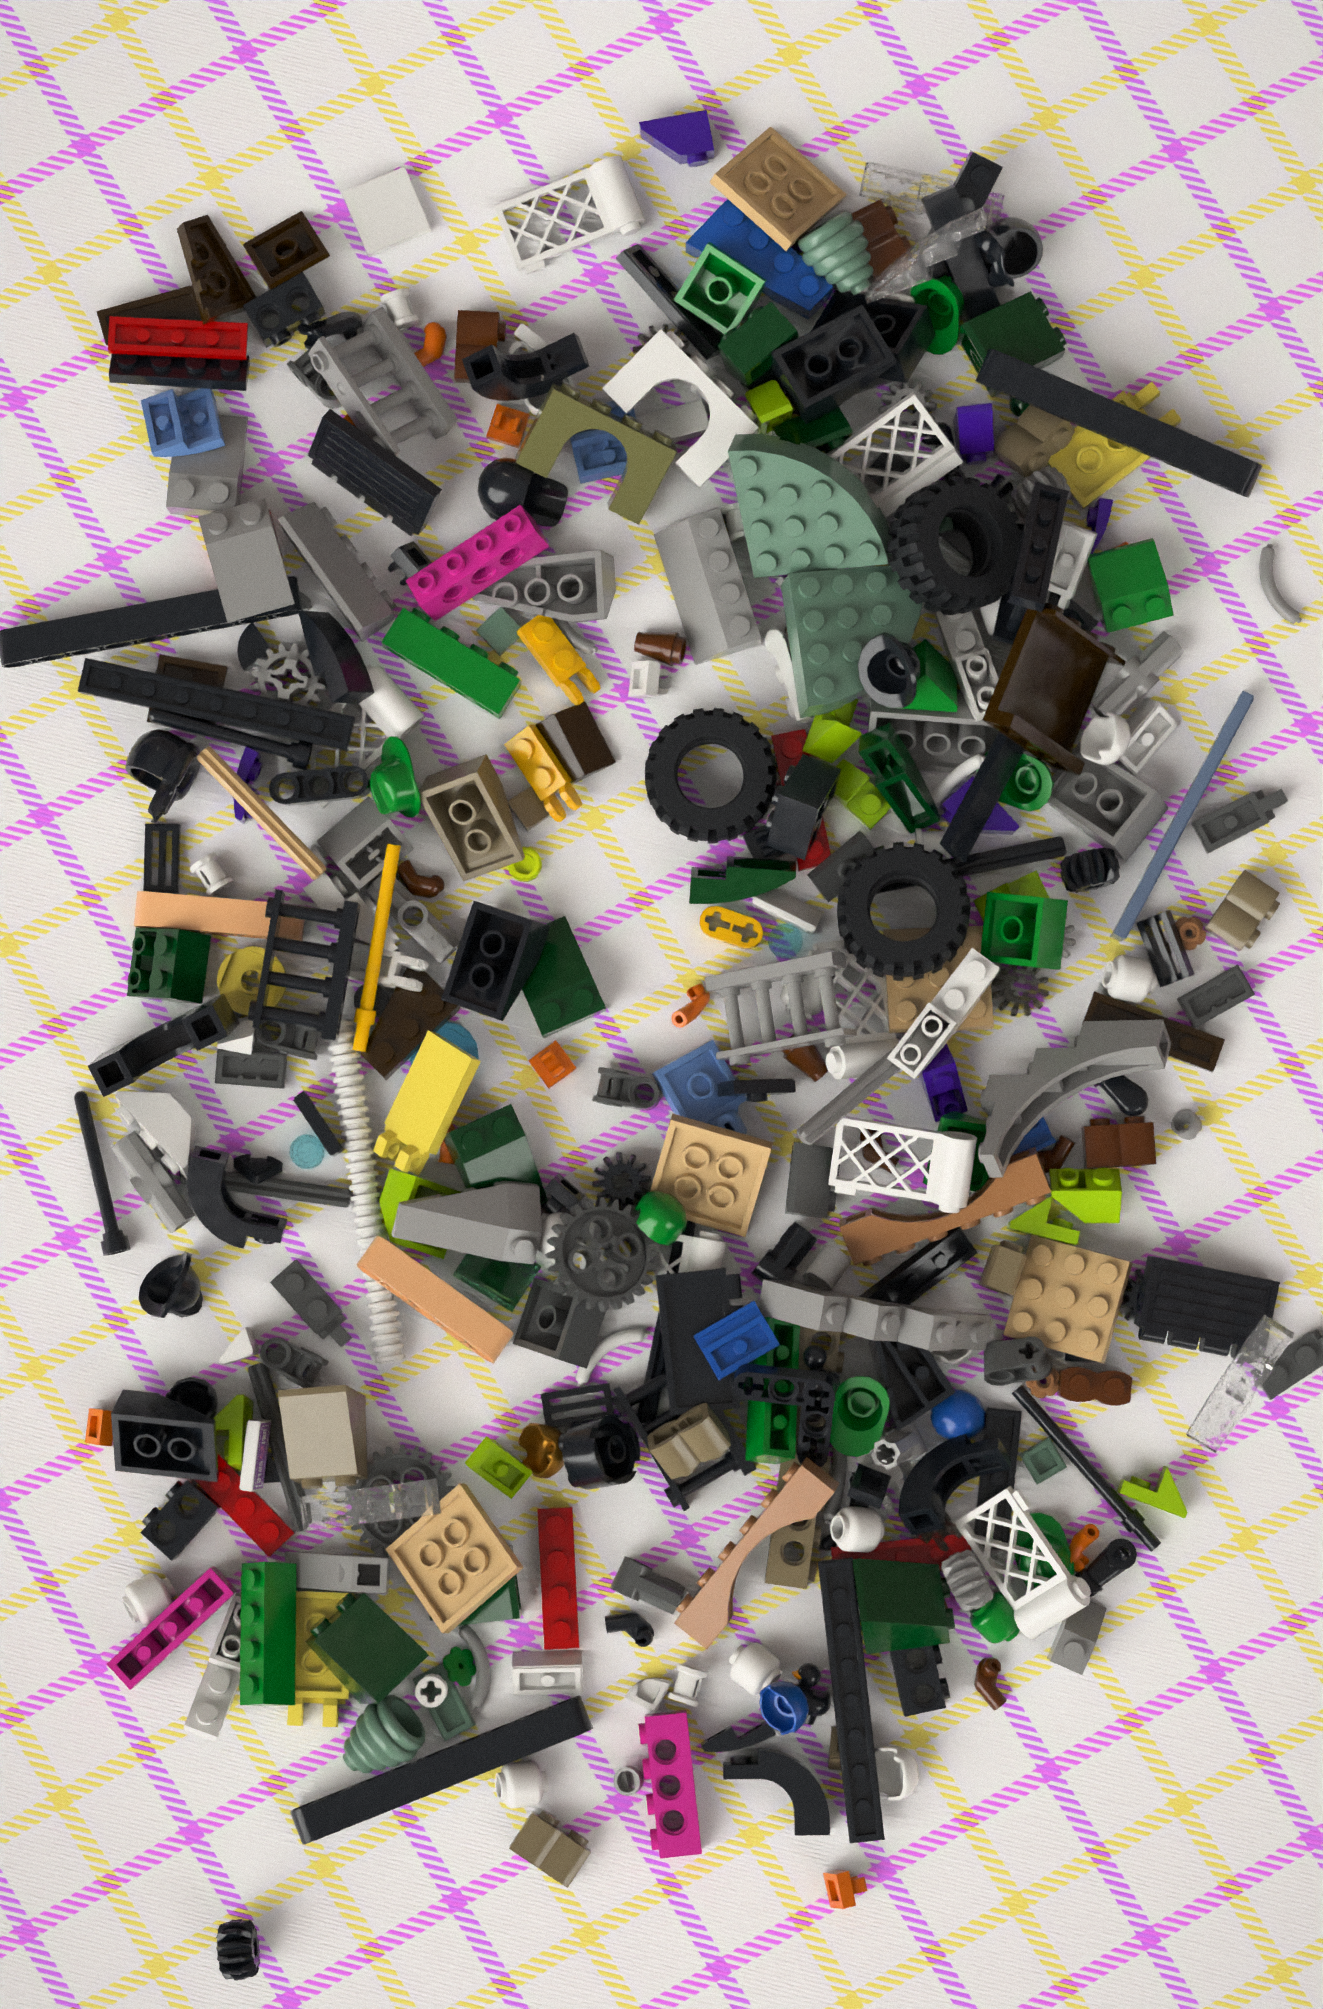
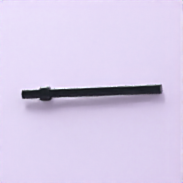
[1011,1385,1161,1552]

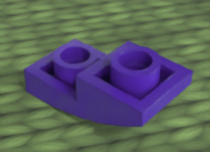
[1086,498,1113,554]
[234,747,263,824]

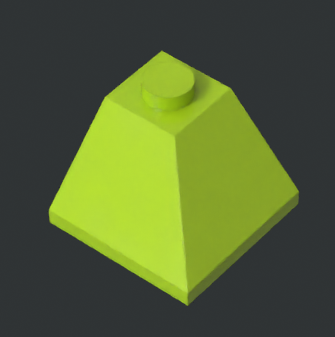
[379,1168,462,1259]

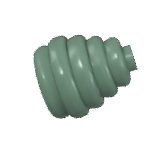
[798,210,873,296]
[343,1695,425,1773]

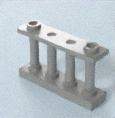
[308,307,458,456]
[705,951,857,1066]

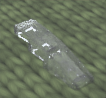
[859,162,1005,227]
[865,207,988,303]
[1186,1315,1294,1453]
[299,1478,441,1532]

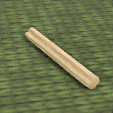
[197,746,326,880]

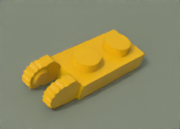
[516,615,601,706]
[504,724,582,822]

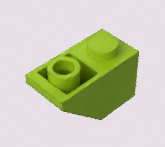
[1049,1168,1122,1223]

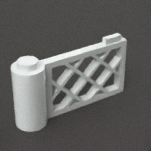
[494,156,645,275]
[277,664,425,809]
[808,940,903,1079]
[828,1116,977,1213]
[580,1222,726,1301]
[954,1486,1091,1639]

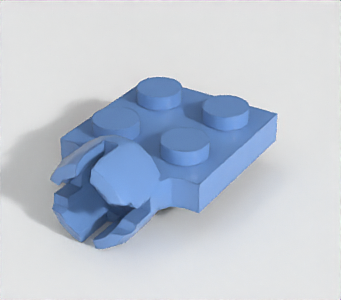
[652,1040,747,1134]

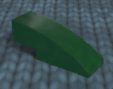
[858,723,941,834]
[689,856,796,904]

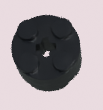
[558,1414,640,1490]

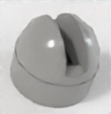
[1171,1109,1202,1140]
[613,1766,644,1796]

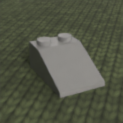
[166,415,248,516]
[198,498,295,623]
[1047,742,1168,862]

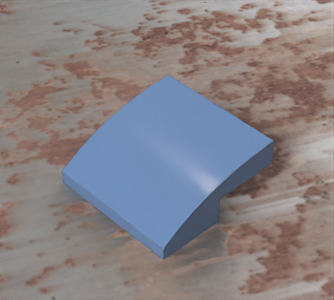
[141,388,225,457]
[570,401,636,484]

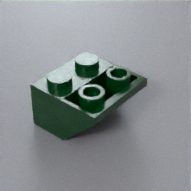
[718,301,799,386]
[772,407,853,454]
[127,928,211,1004]

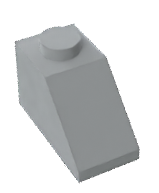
[1047,1601,1107,1675]

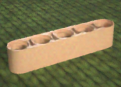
[134,891,305,941]
[357,1236,514,1363]

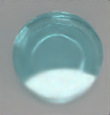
[768,924,803,959]
[290,1134,325,1170]

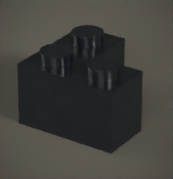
[765,754,842,860]

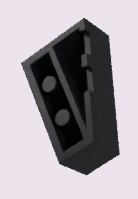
[868,1301,956,1431]

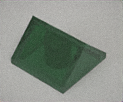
[452,1254,542,1312]

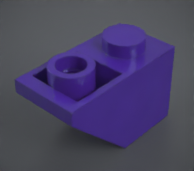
[919,1043,968,1122]

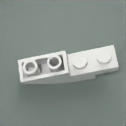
[934,611,999,722]
[303,848,400,952]
[887,948,1001,1079]
[183,1595,241,1742]

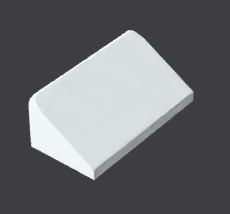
[636,400,709,443]
[1117,698,1179,776]
[751,889,823,935]
[218,1327,260,1365]
[512,1650,583,1695]

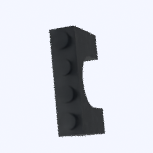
[88,994,239,1097]

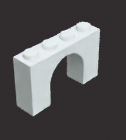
[602,329,759,488]

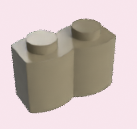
[994,405,1075,478]
[1204,870,1280,952]
[978,1240,1027,1296]
[647,1403,731,1479]
[509,1810,591,1888]

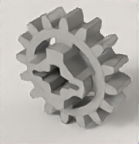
[251,643,326,707]

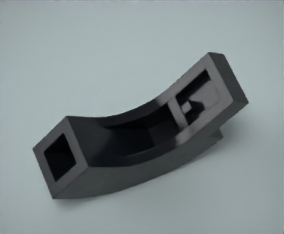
[462,333,590,401]
[187,1146,287,1249]
[898,1434,1011,1535]
[723,1748,830,1836]

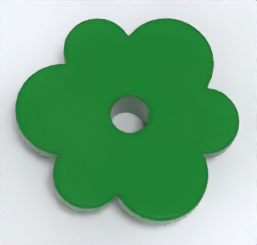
[442,1646,476,1687]

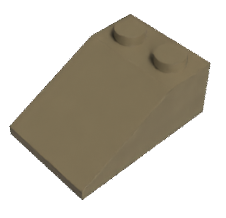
[419,754,525,882]

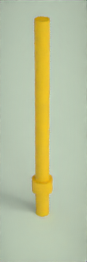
[352,843,401,1052]

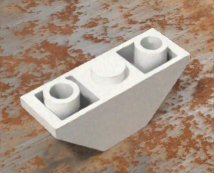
[115,1091,196,1179]

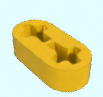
[699,906,763,950]

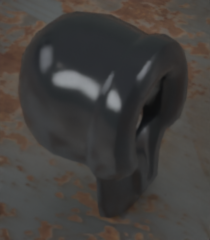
[972,217,1043,288]
[477,458,568,527]
[125,729,201,823]

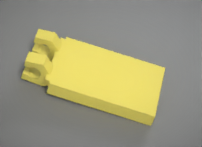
[1048,382,1181,509]
[373,1030,481,1176]
[287,1591,354,1727]

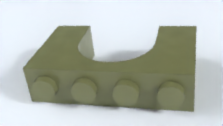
[515,383,677,525]

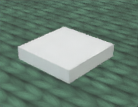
[342,166,432,257]

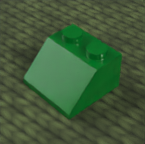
[674,242,767,334]
[1087,538,1174,633]
[980,892,1068,970]

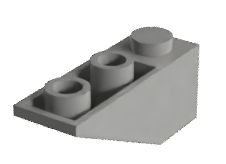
[285,1551,390,1594]

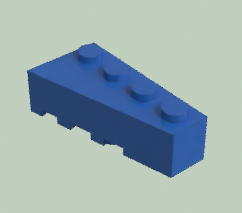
[685,199,833,320]

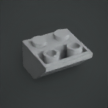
[316,796,414,894]

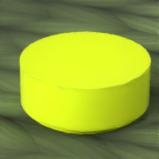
[507,847,542,882]

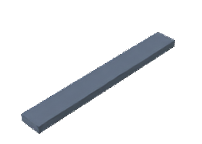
[1110,690,1254,942]

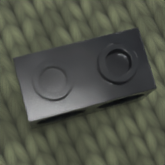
[243,272,326,348]
[140,1479,221,1561]
[889,1645,950,1717]

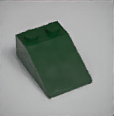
[522,916,607,1038]
[444,1104,548,1205]

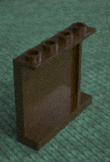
[982,603,1126,775]

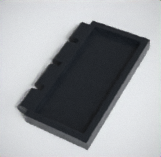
[308,409,442,536]
[1134,1255,1280,1362]
[655,1268,752,1416]

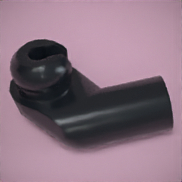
[605,1612,654,1647]

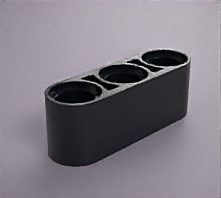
[269,766,371,806]

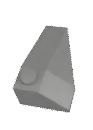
[472,550,616,623]
[391,1181,542,1264]

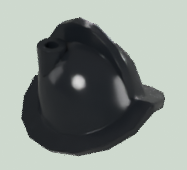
[858,632,921,708]
[138,1251,203,1318]

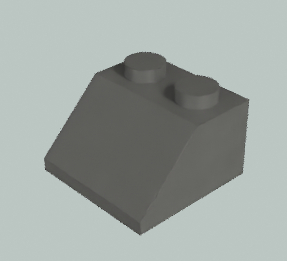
[785,1142,840,1218]
[513,1278,606,1369]

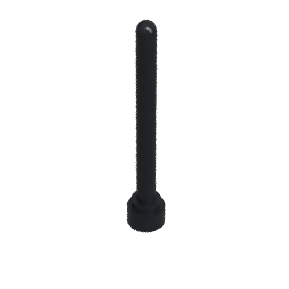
[148,709,313,770]
[74,1091,131,1256]

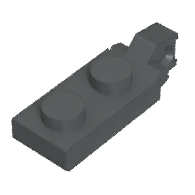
[1191,789,1288,854]
[270,1259,352,1347]
[1250,1329,1323,1400]

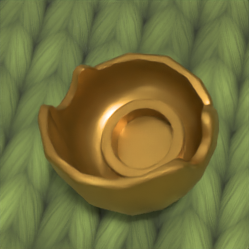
[518,1423,564,1478]

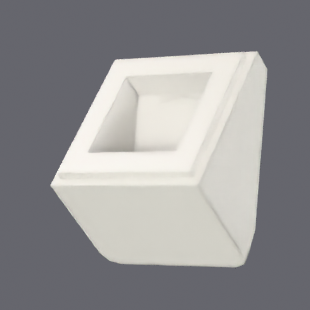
[217,1016,257,1055]

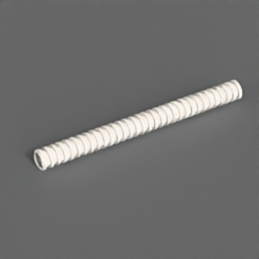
[328,1019,406,1364]

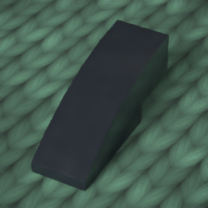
[298,610,375,704]

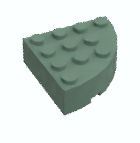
[728,434,892,578]
[781,565,923,718]

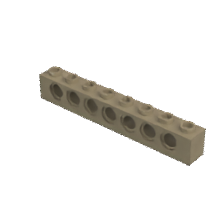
[764,1326,847,1589]

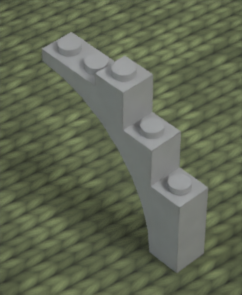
[978,1020,1171,1178]
[758,1279,991,1351]

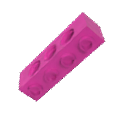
[405,505,550,621]
[107,1566,238,1690]
[638,1710,702,1859]

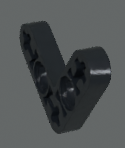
[733,1364,836,1467]

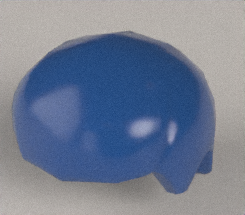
[930,1389,986,1440]
[759,1681,809,1735]

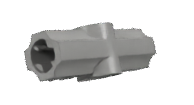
[1090,631,1184,717]
[366,874,460,964]
[110,1131,196,1233]

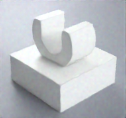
[509,323,549,355]
[628,660,670,699]

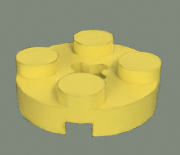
[217,946,286,1016]

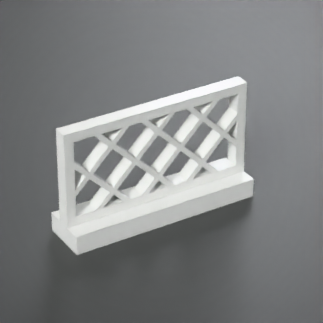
[826,392,963,518]

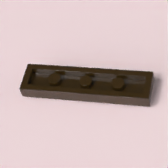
[1082,991,1225,1073]

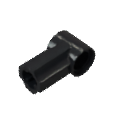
[751,1222,818,1282]

